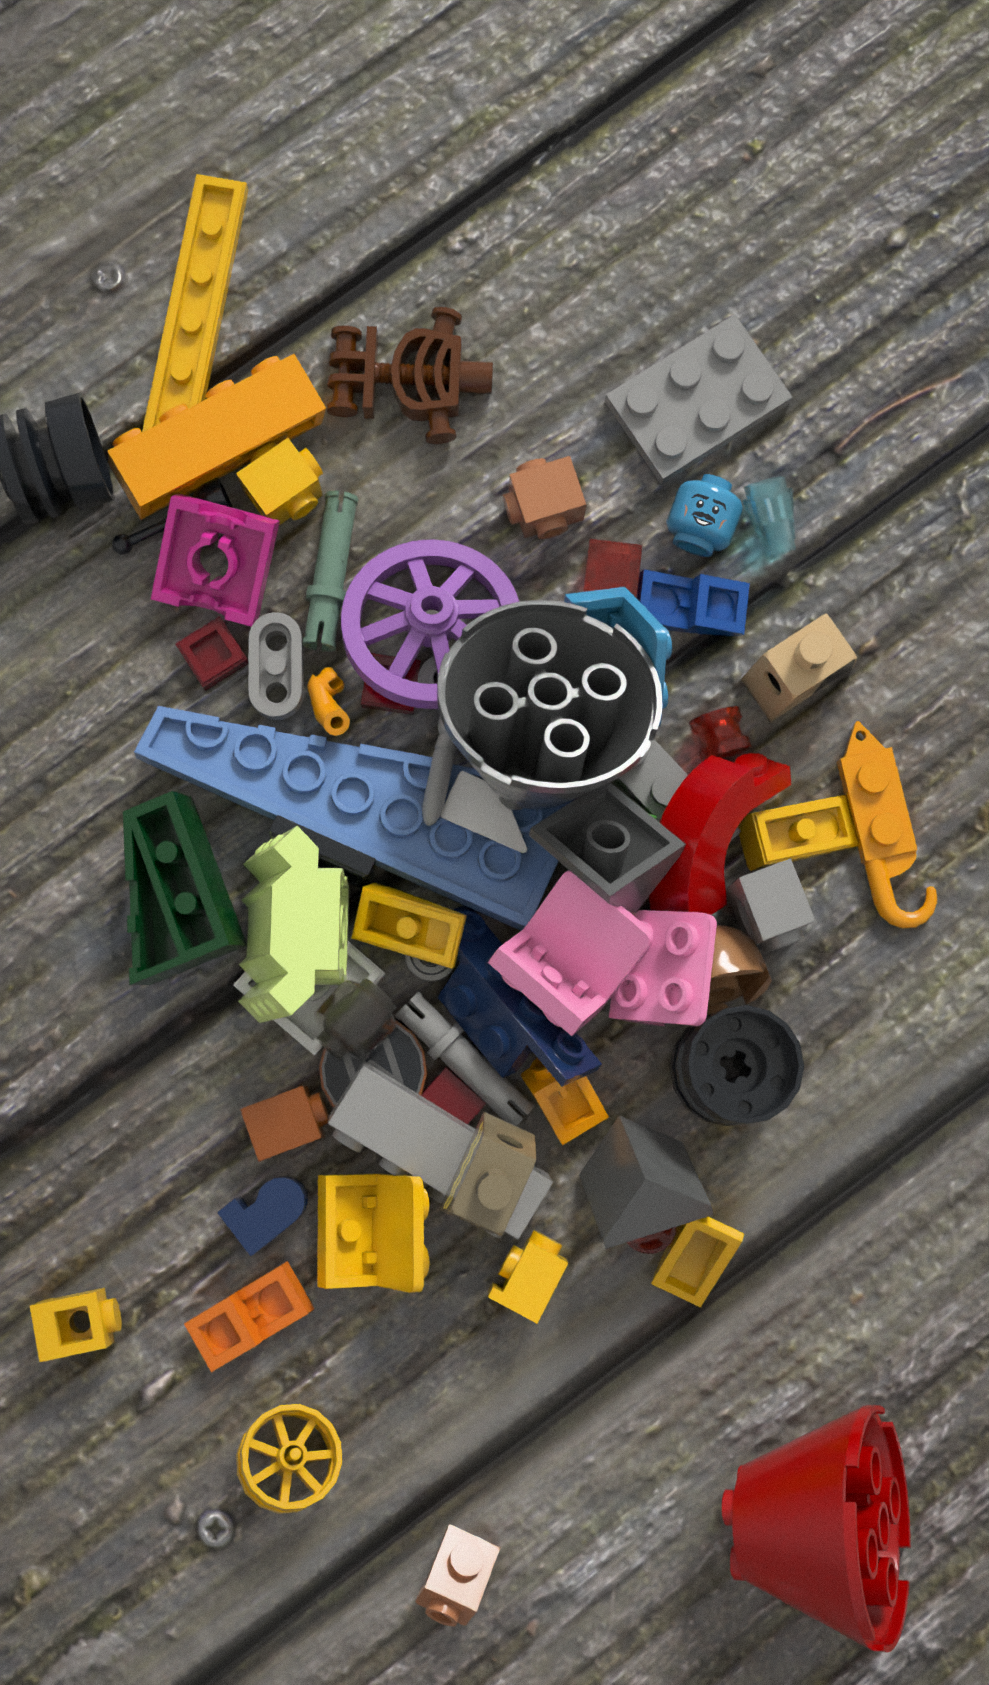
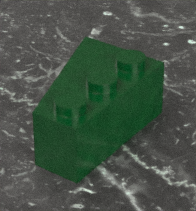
[123,791,247,985]

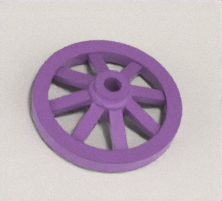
[341,540,519,709]

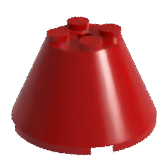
[722,1405,911,1652]

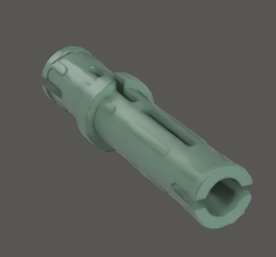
[302,490,359,652]

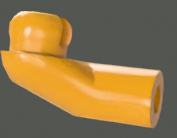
[307,667,350,736]

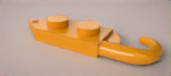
[837,721,937,929]

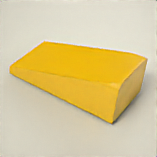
[738,795,859,871]
[351,883,467,969]

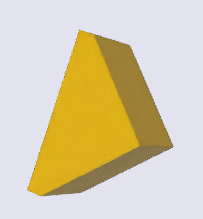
[651,1216,744,1307]

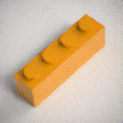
[107,354,326,520]

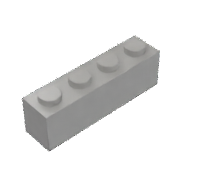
[328,1060,553,1239]

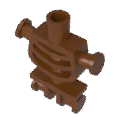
[327,307,493,444]

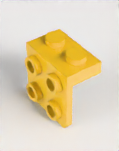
[317,1173,430,1293]

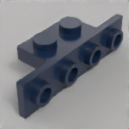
[438,905,602,1087]

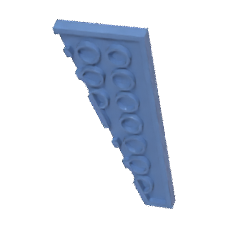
[134,706,578,931]

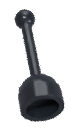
[112,477,233,555]

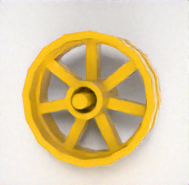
[236,1404,342,1514]

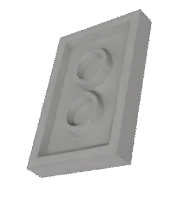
[605,314,793,485]

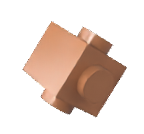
[502,456,586,539]

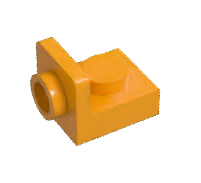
[521,1058,609,1145]

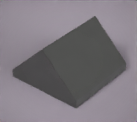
[529,783,686,913]
[579,1116,714,1249]

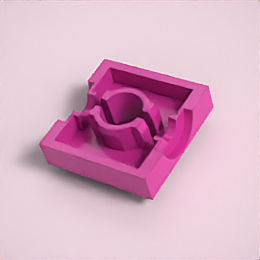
[151,493,280,627]

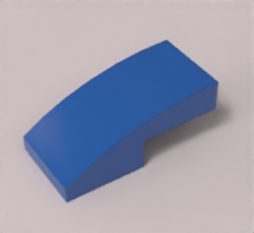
[635,569,750,636]

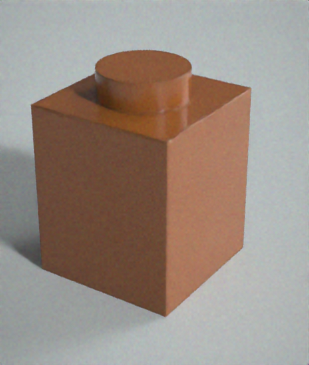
[240,1086,329,1162]

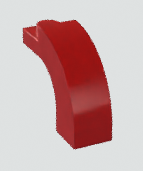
[649,753,791,915]

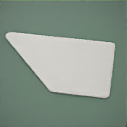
[441,771,527,853]

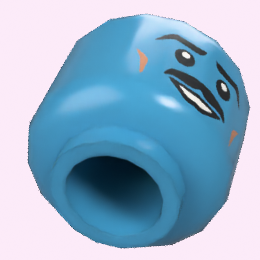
[666,474,743,557]

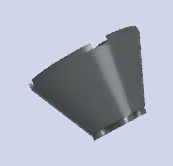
[437,600,662,810]

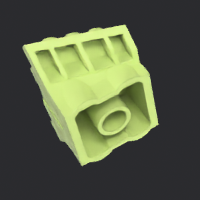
[238,826,349,1023]

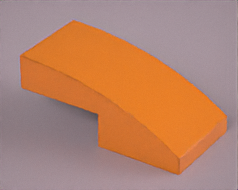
[184,1261,315,1372]

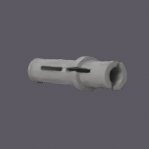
[395,991,535,1126]

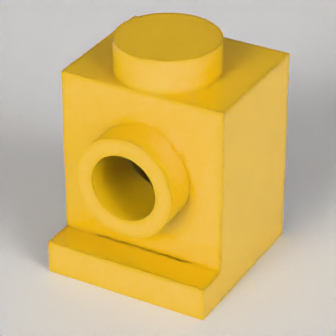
[488,1230,568,1324]
[30,1287,122,1362]

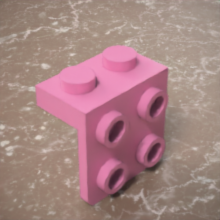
[488,870,654,1036]
[609,910,717,1027]

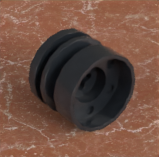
[0,392,115,525]
[669,1005,804,1126]

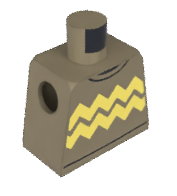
[439,1112,536,1236]

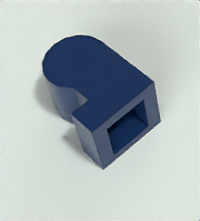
[217,1176,308,1256]

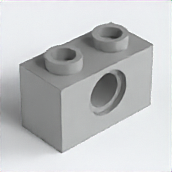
[726,858,815,953]

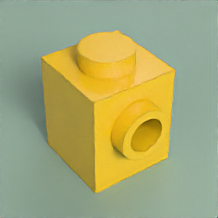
[236,438,323,525]

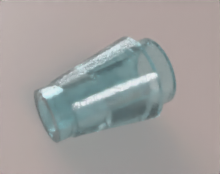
[742,476,797,558]

